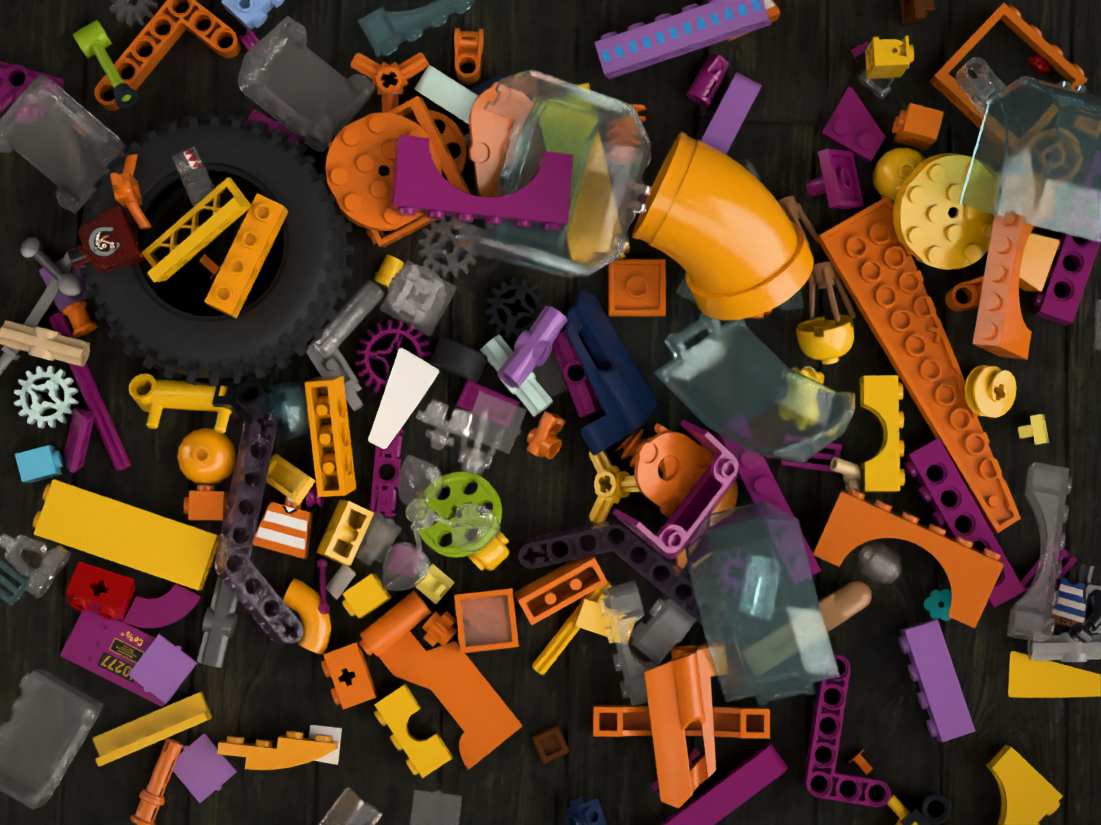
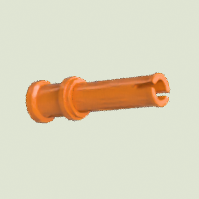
[130,738,183,825]

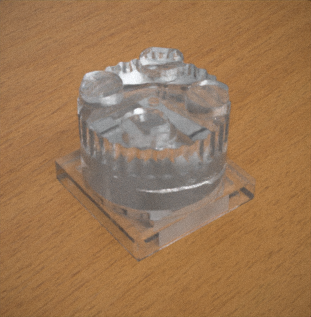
[380,260,458,338]

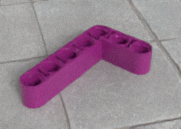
[803,654,891,807]

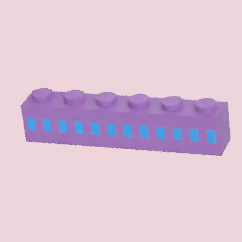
[595,0,771,79]

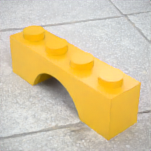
[859,375,905,492]

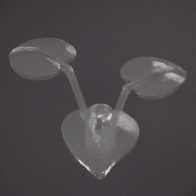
[382,455,501,591]

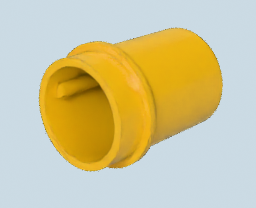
[374,254,404,289]

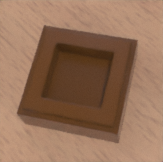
[532,725,570,764]

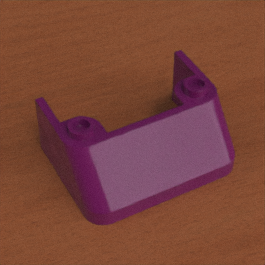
[612,420,739,559]

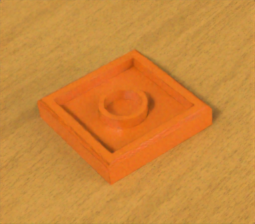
[608,259,666,317]

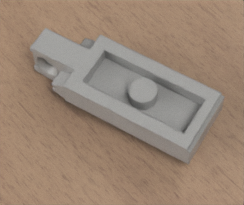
[306,333,364,412]

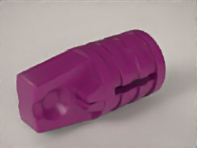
[686,53,729,107]

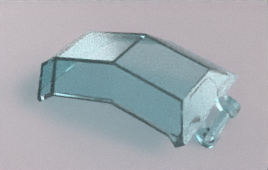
[655,313,855,463]
[685,501,840,707]

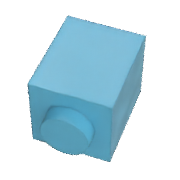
[15,445,64,483]

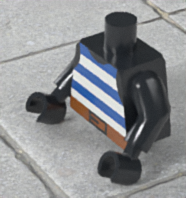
[1021,563,1101,643]

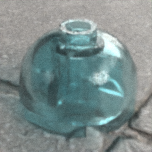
[267,381,310,440]

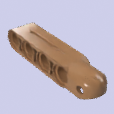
[740,581,872,676]

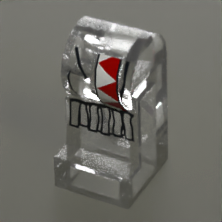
[172,146,216,206]

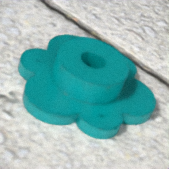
[924,589,952,621]

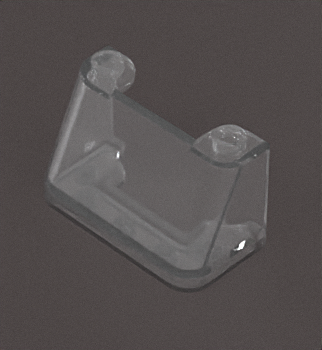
[238,16,376,152]
[0,75,126,214]

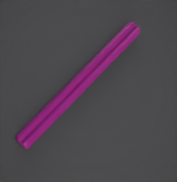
[49,312,131,471]

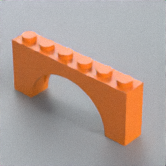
[972,173,1055,360]
[813,488,1004,628]

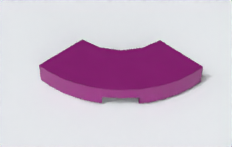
[123,583,202,628]

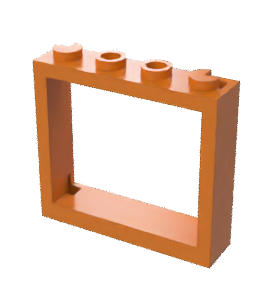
[930,3,1088,159]
[327,96,472,247]

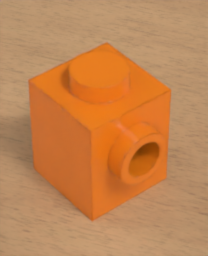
[184,485,228,521]

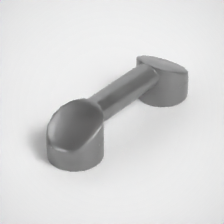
[20,237,86,299]

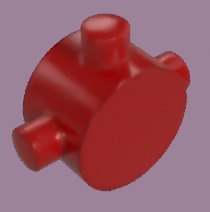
[1028,55,1050,75]

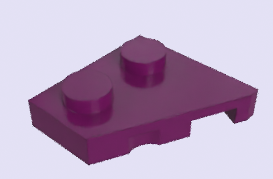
[821,86,885,163]

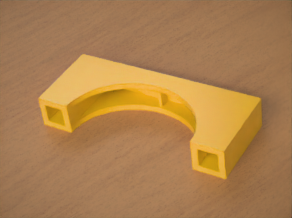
[986,745,1063,825]

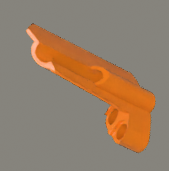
[644,642,729,809]

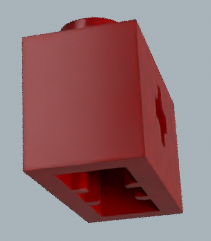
[66,562,135,621]

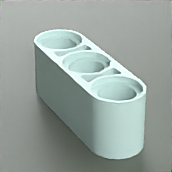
[414,65,478,124]

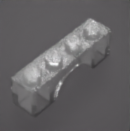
[598,581,657,706]

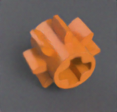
[422,611,458,647]

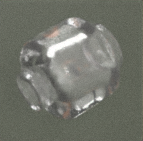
[858,542,902,585]

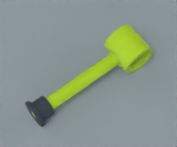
[73,20,138,108]

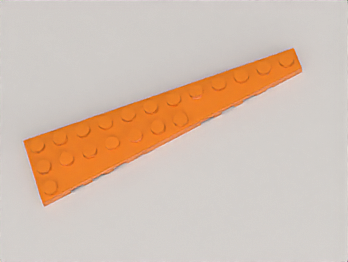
[816,196,1021,534]

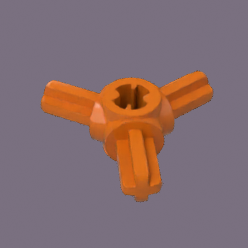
[350,52,429,113]

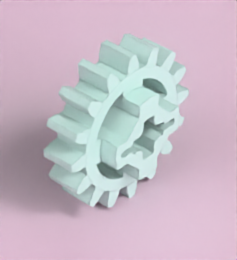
[14,366,79,428]

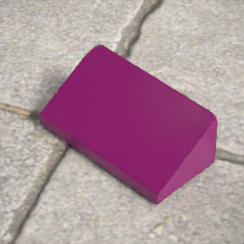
[63,408,95,473]

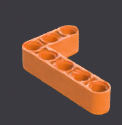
[94,0,241,111]

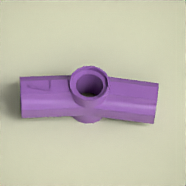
[498,306,568,388]

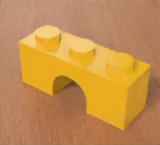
[374,684,453,778]

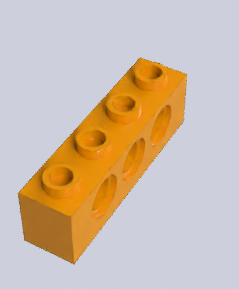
[204,193,288,319]
[304,375,356,497]

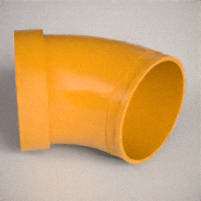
[632,132,814,320]

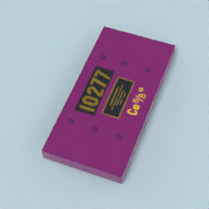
[60,609,191,707]

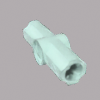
[480,335,553,417]

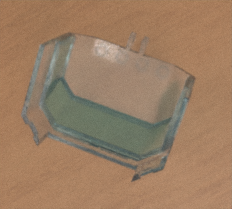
[453,69,651,278]

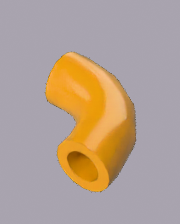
[283,578,332,655]

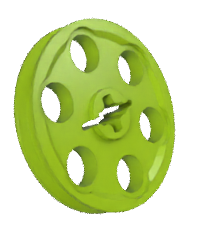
[416,472,502,558]

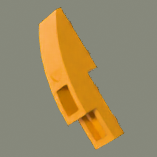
[217,731,339,770]

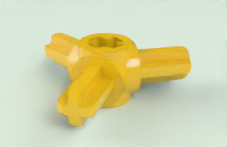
[589,450,641,525]

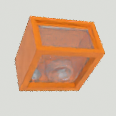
[454,588,519,653]

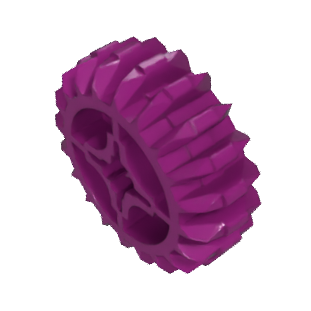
[355,320,433,394]

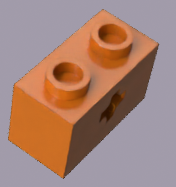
[892,103,944,151]
[321,642,378,710]

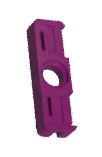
[370,429,404,518]

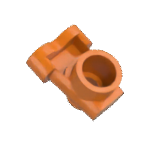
[526,411,566,459]

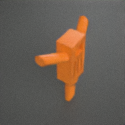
[110,154,152,230]

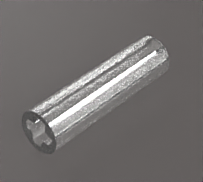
[311,281,384,358]

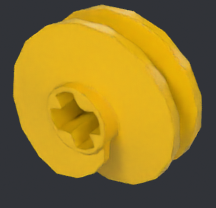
[964,365,1017,418]

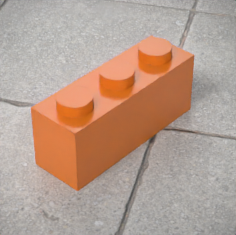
[513,551,608,625]

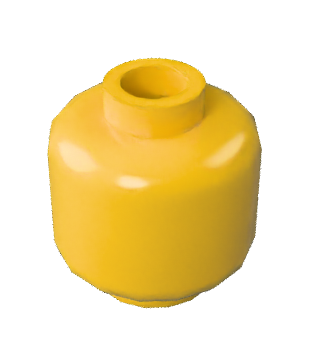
[468,530,509,571]

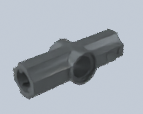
[197,577,243,668]

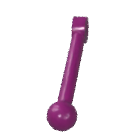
[317,558,330,614]

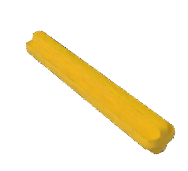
[532,582,612,675]

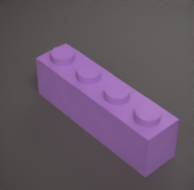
[898,619,975,742]

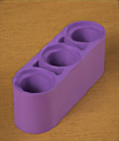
[701,72,762,154]

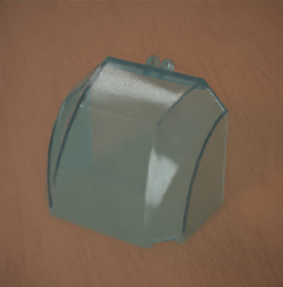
[959,75,1101,243]

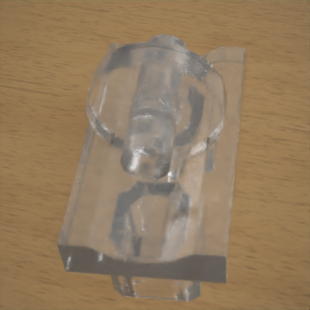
[416,399,473,450]
[357,512,402,566]

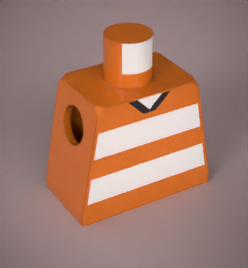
[251,496,313,559]

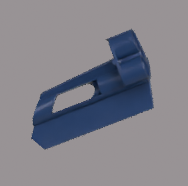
[564,291,658,456]

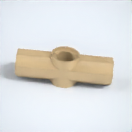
[0,320,90,367]

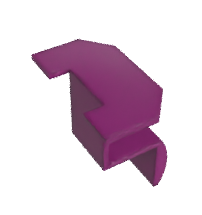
[848,41,869,62]

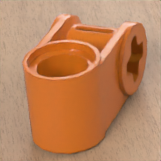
[454,28,484,85]
[945,276,984,312]

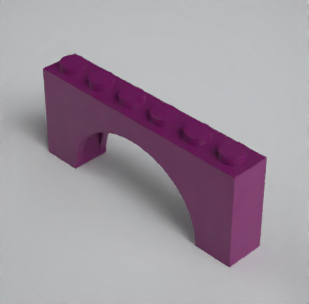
[390,135,574,232]

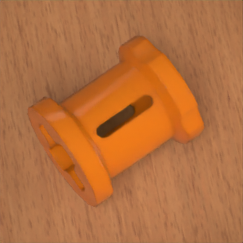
[62,300,98,338]

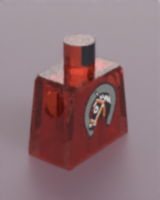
[67,205,146,273]

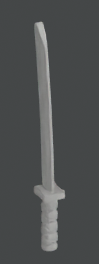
[0,250,72,375]

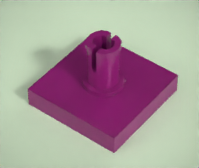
[807,149,865,210]

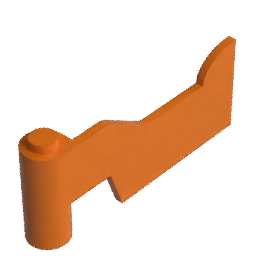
[359,590,523,770]

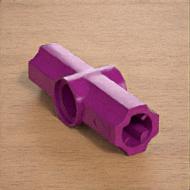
[552,331,603,418]

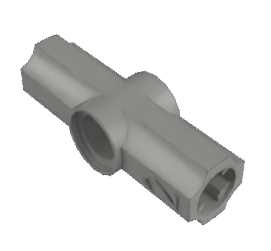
[1027,632,1101,662]

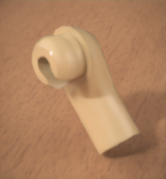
[830,457,863,492]

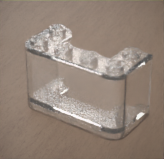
[0,669,104,810]

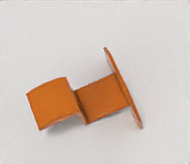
[199,254,221,279]
[849,750,873,775]

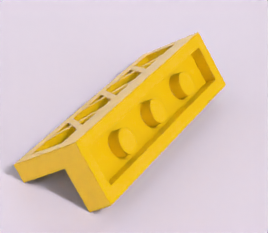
[142,178,252,282]
[92,692,212,767]

